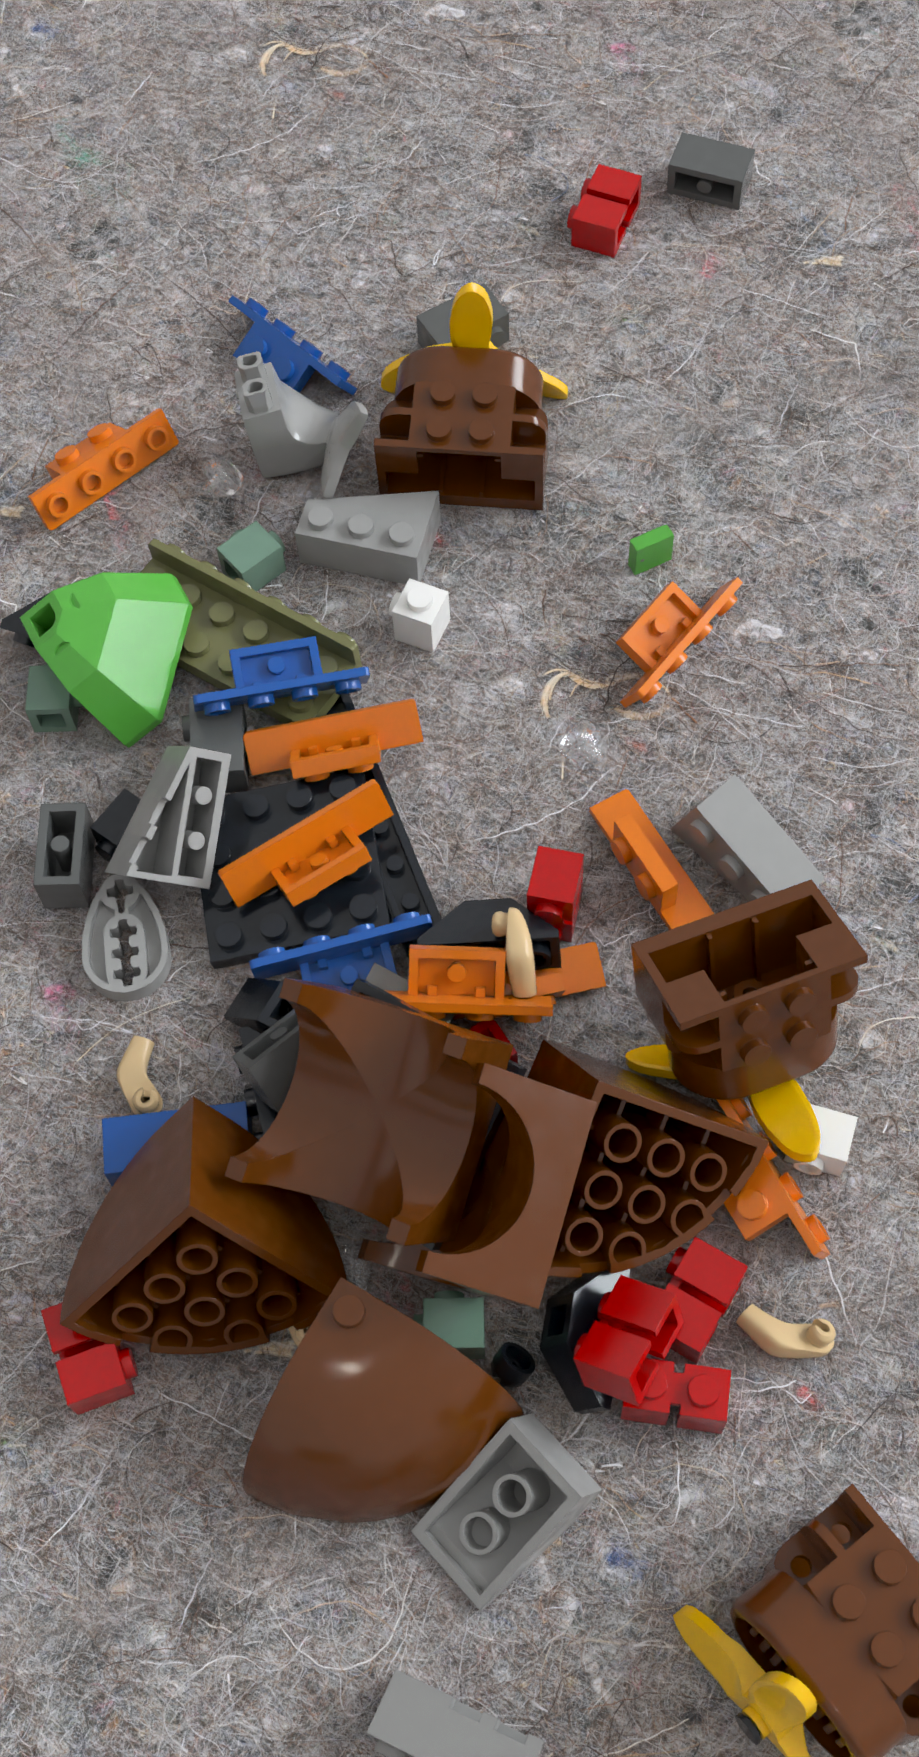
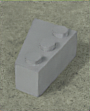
[295,491,441,584]
[104,746,231,889]
[670,774,825,901]
[367,1669,545,1757]

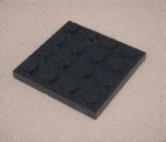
[201,770,391,970]

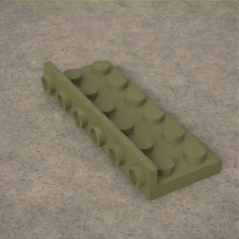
[140,538,362,724]

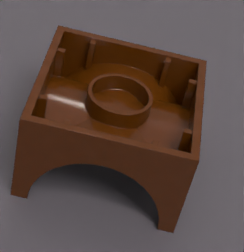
[224,977,514,1246]
[358,1063,597,1309]

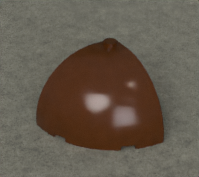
[527,1039,769,1278]
[60,1096,347,1355]
[243,1277,525,1523]

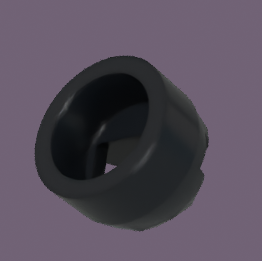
[491,1342,535,1388]

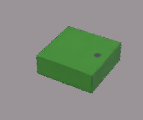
[628,524,674,575]

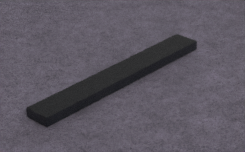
[325,694,442,961]

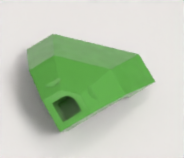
[20,572,193,748]

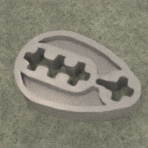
[82,874,172,1001]

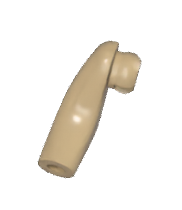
[492,907,537,998]
[116,1035,163,1115]
[736,1304,836,1359]

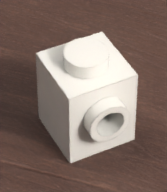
[389,578,450,653]
[784,1104,858,1177]

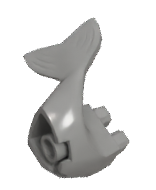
[234,351,368,499]

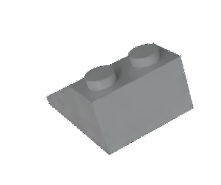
[411,1413,603,1611]

